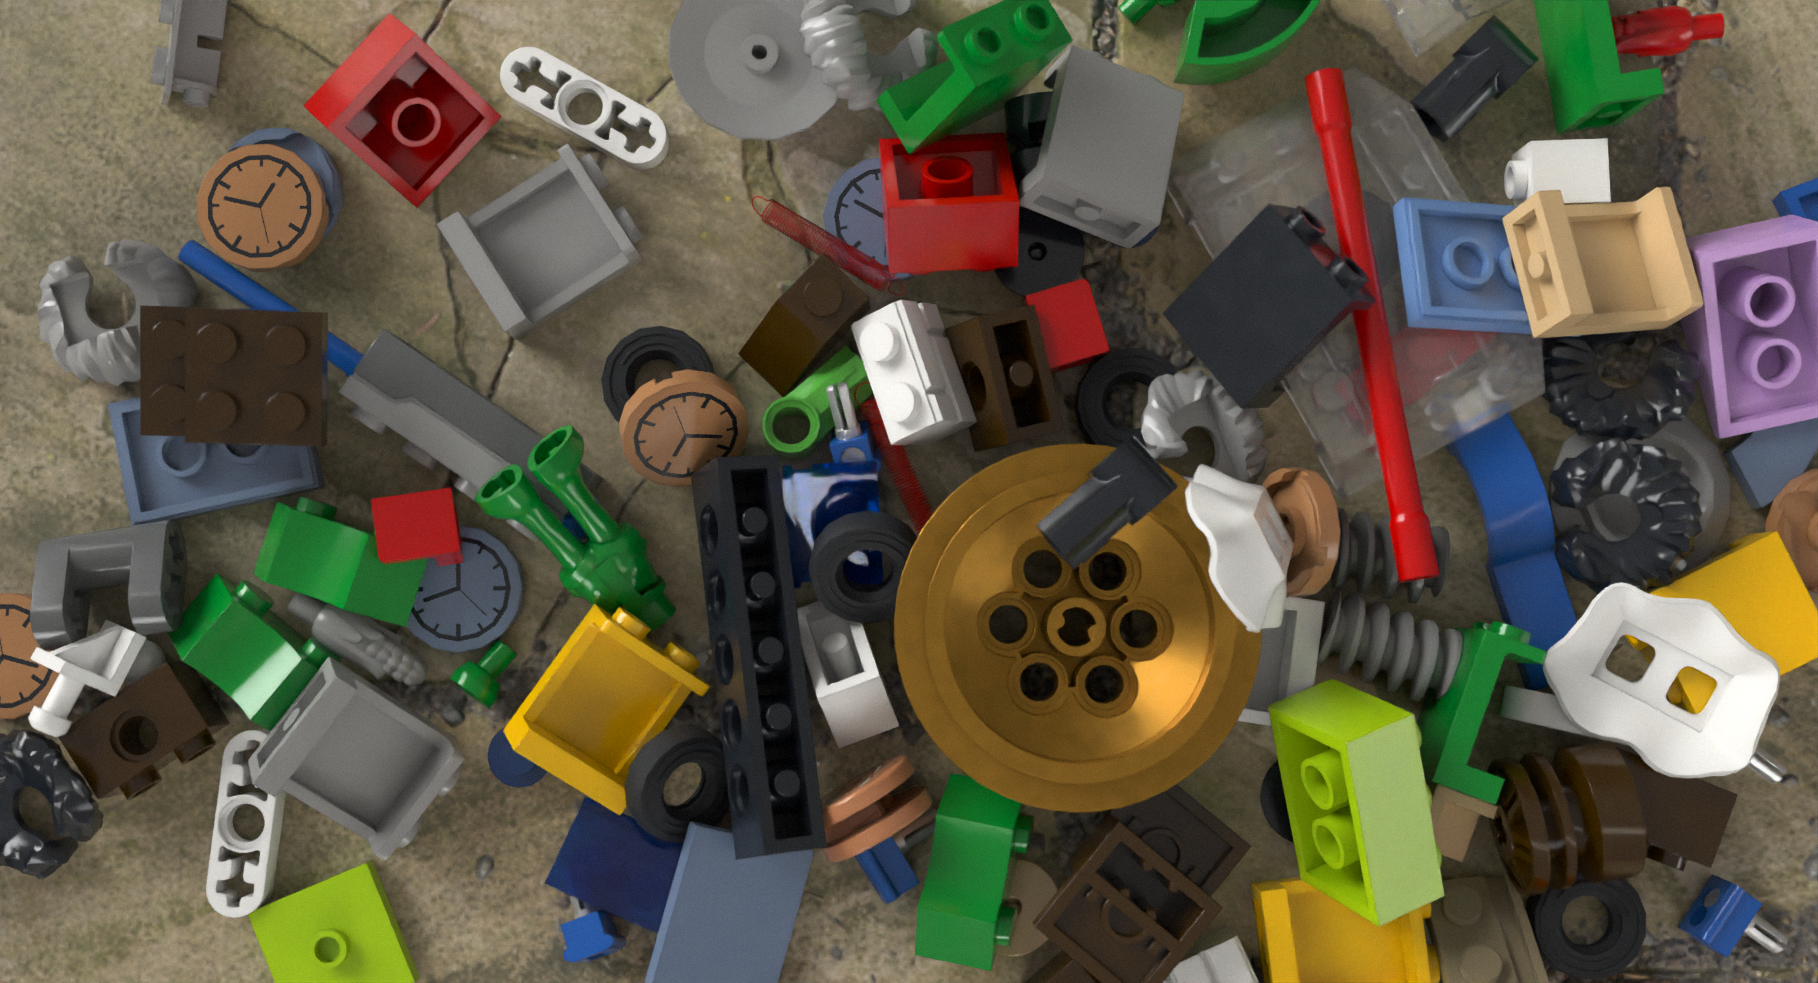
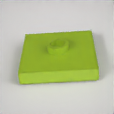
[248,860,420,983]

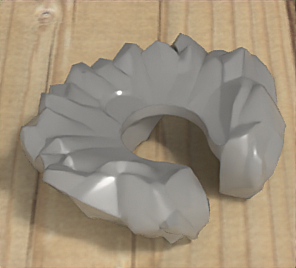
[799,0,939,112]
[37,239,197,386]
[1140,370,1268,484]

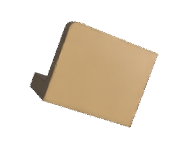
[1425,780,1498,863]

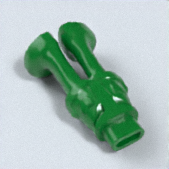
[475,425,676,635]

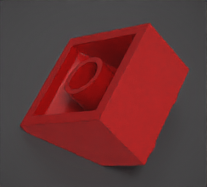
[303,13,502,208]
[879,132,1019,275]

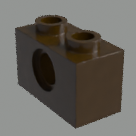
[945,305,1065,452]
[58,660,230,800]

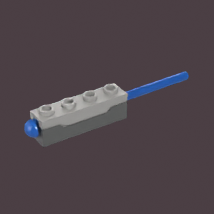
[178,240,604,542]

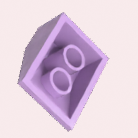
[1680,215,1818,439]

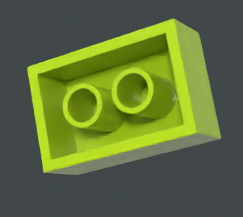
[1267,678,1445,927]

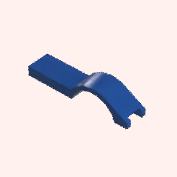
[1438,400,1577,691]

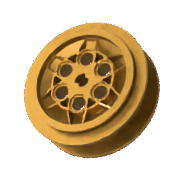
[894,444,1262,812]

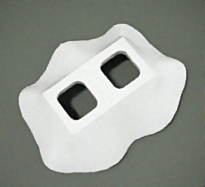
[1185,464,1294,633]
[1543,583,1780,778]

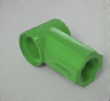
[762,346,874,462]

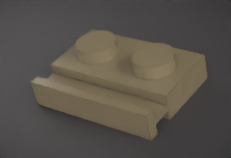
[1425,872,1549,983]

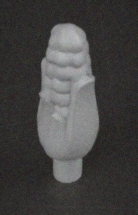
[287,592,428,686]

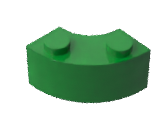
[1173,0,1320,85]
[253,496,429,627]
[167,573,341,731]
[915,773,1034,971]

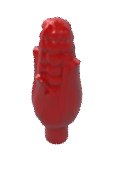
[1611,6,1725,58]

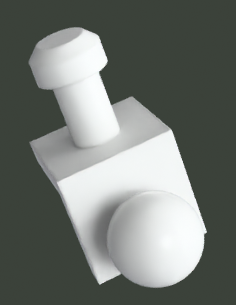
[28,620,166,737]

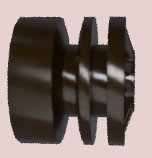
[1487,740,1647,897]

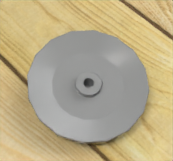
[668,0,838,141]
[1549,418,1730,578]

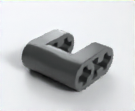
[30,520,187,651]

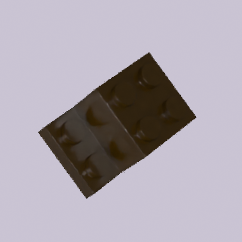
[140,305,328,446]
[1032,784,1252,983]

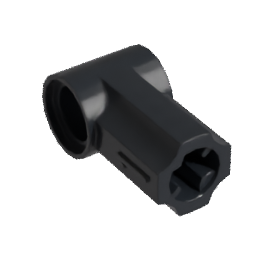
[1407,14,1539,143]
[1036,435,1178,570]

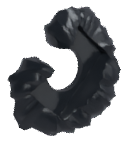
[1534,331,1700,442]
[1550,438,1703,594]
[0,729,104,879]

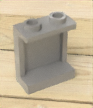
[1018,45,1184,249]
[436,143,644,340]
[248,657,464,861]

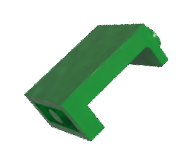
[876,0,1073,155]
[1533,0,1665,134]
[1416,621,1548,805]

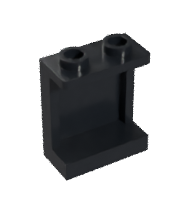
[1162,204,1376,409]

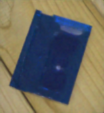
[782,461,883,588]
[544,796,683,935]

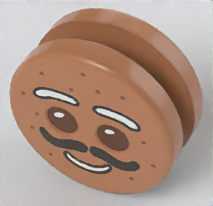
[821,755,932,863]

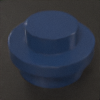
[488,727,548,788]

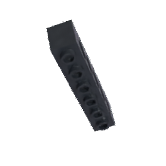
[691,455,827,860]

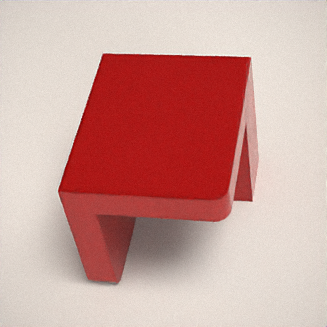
[1022,279,1110,374]
[371,488,465,566]

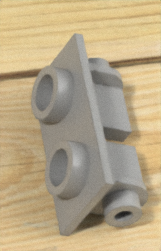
[151,0,229,108]

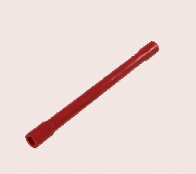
[1304,68,1440,582]

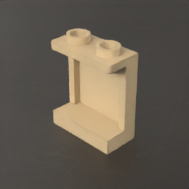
[1502,187,1703,339]

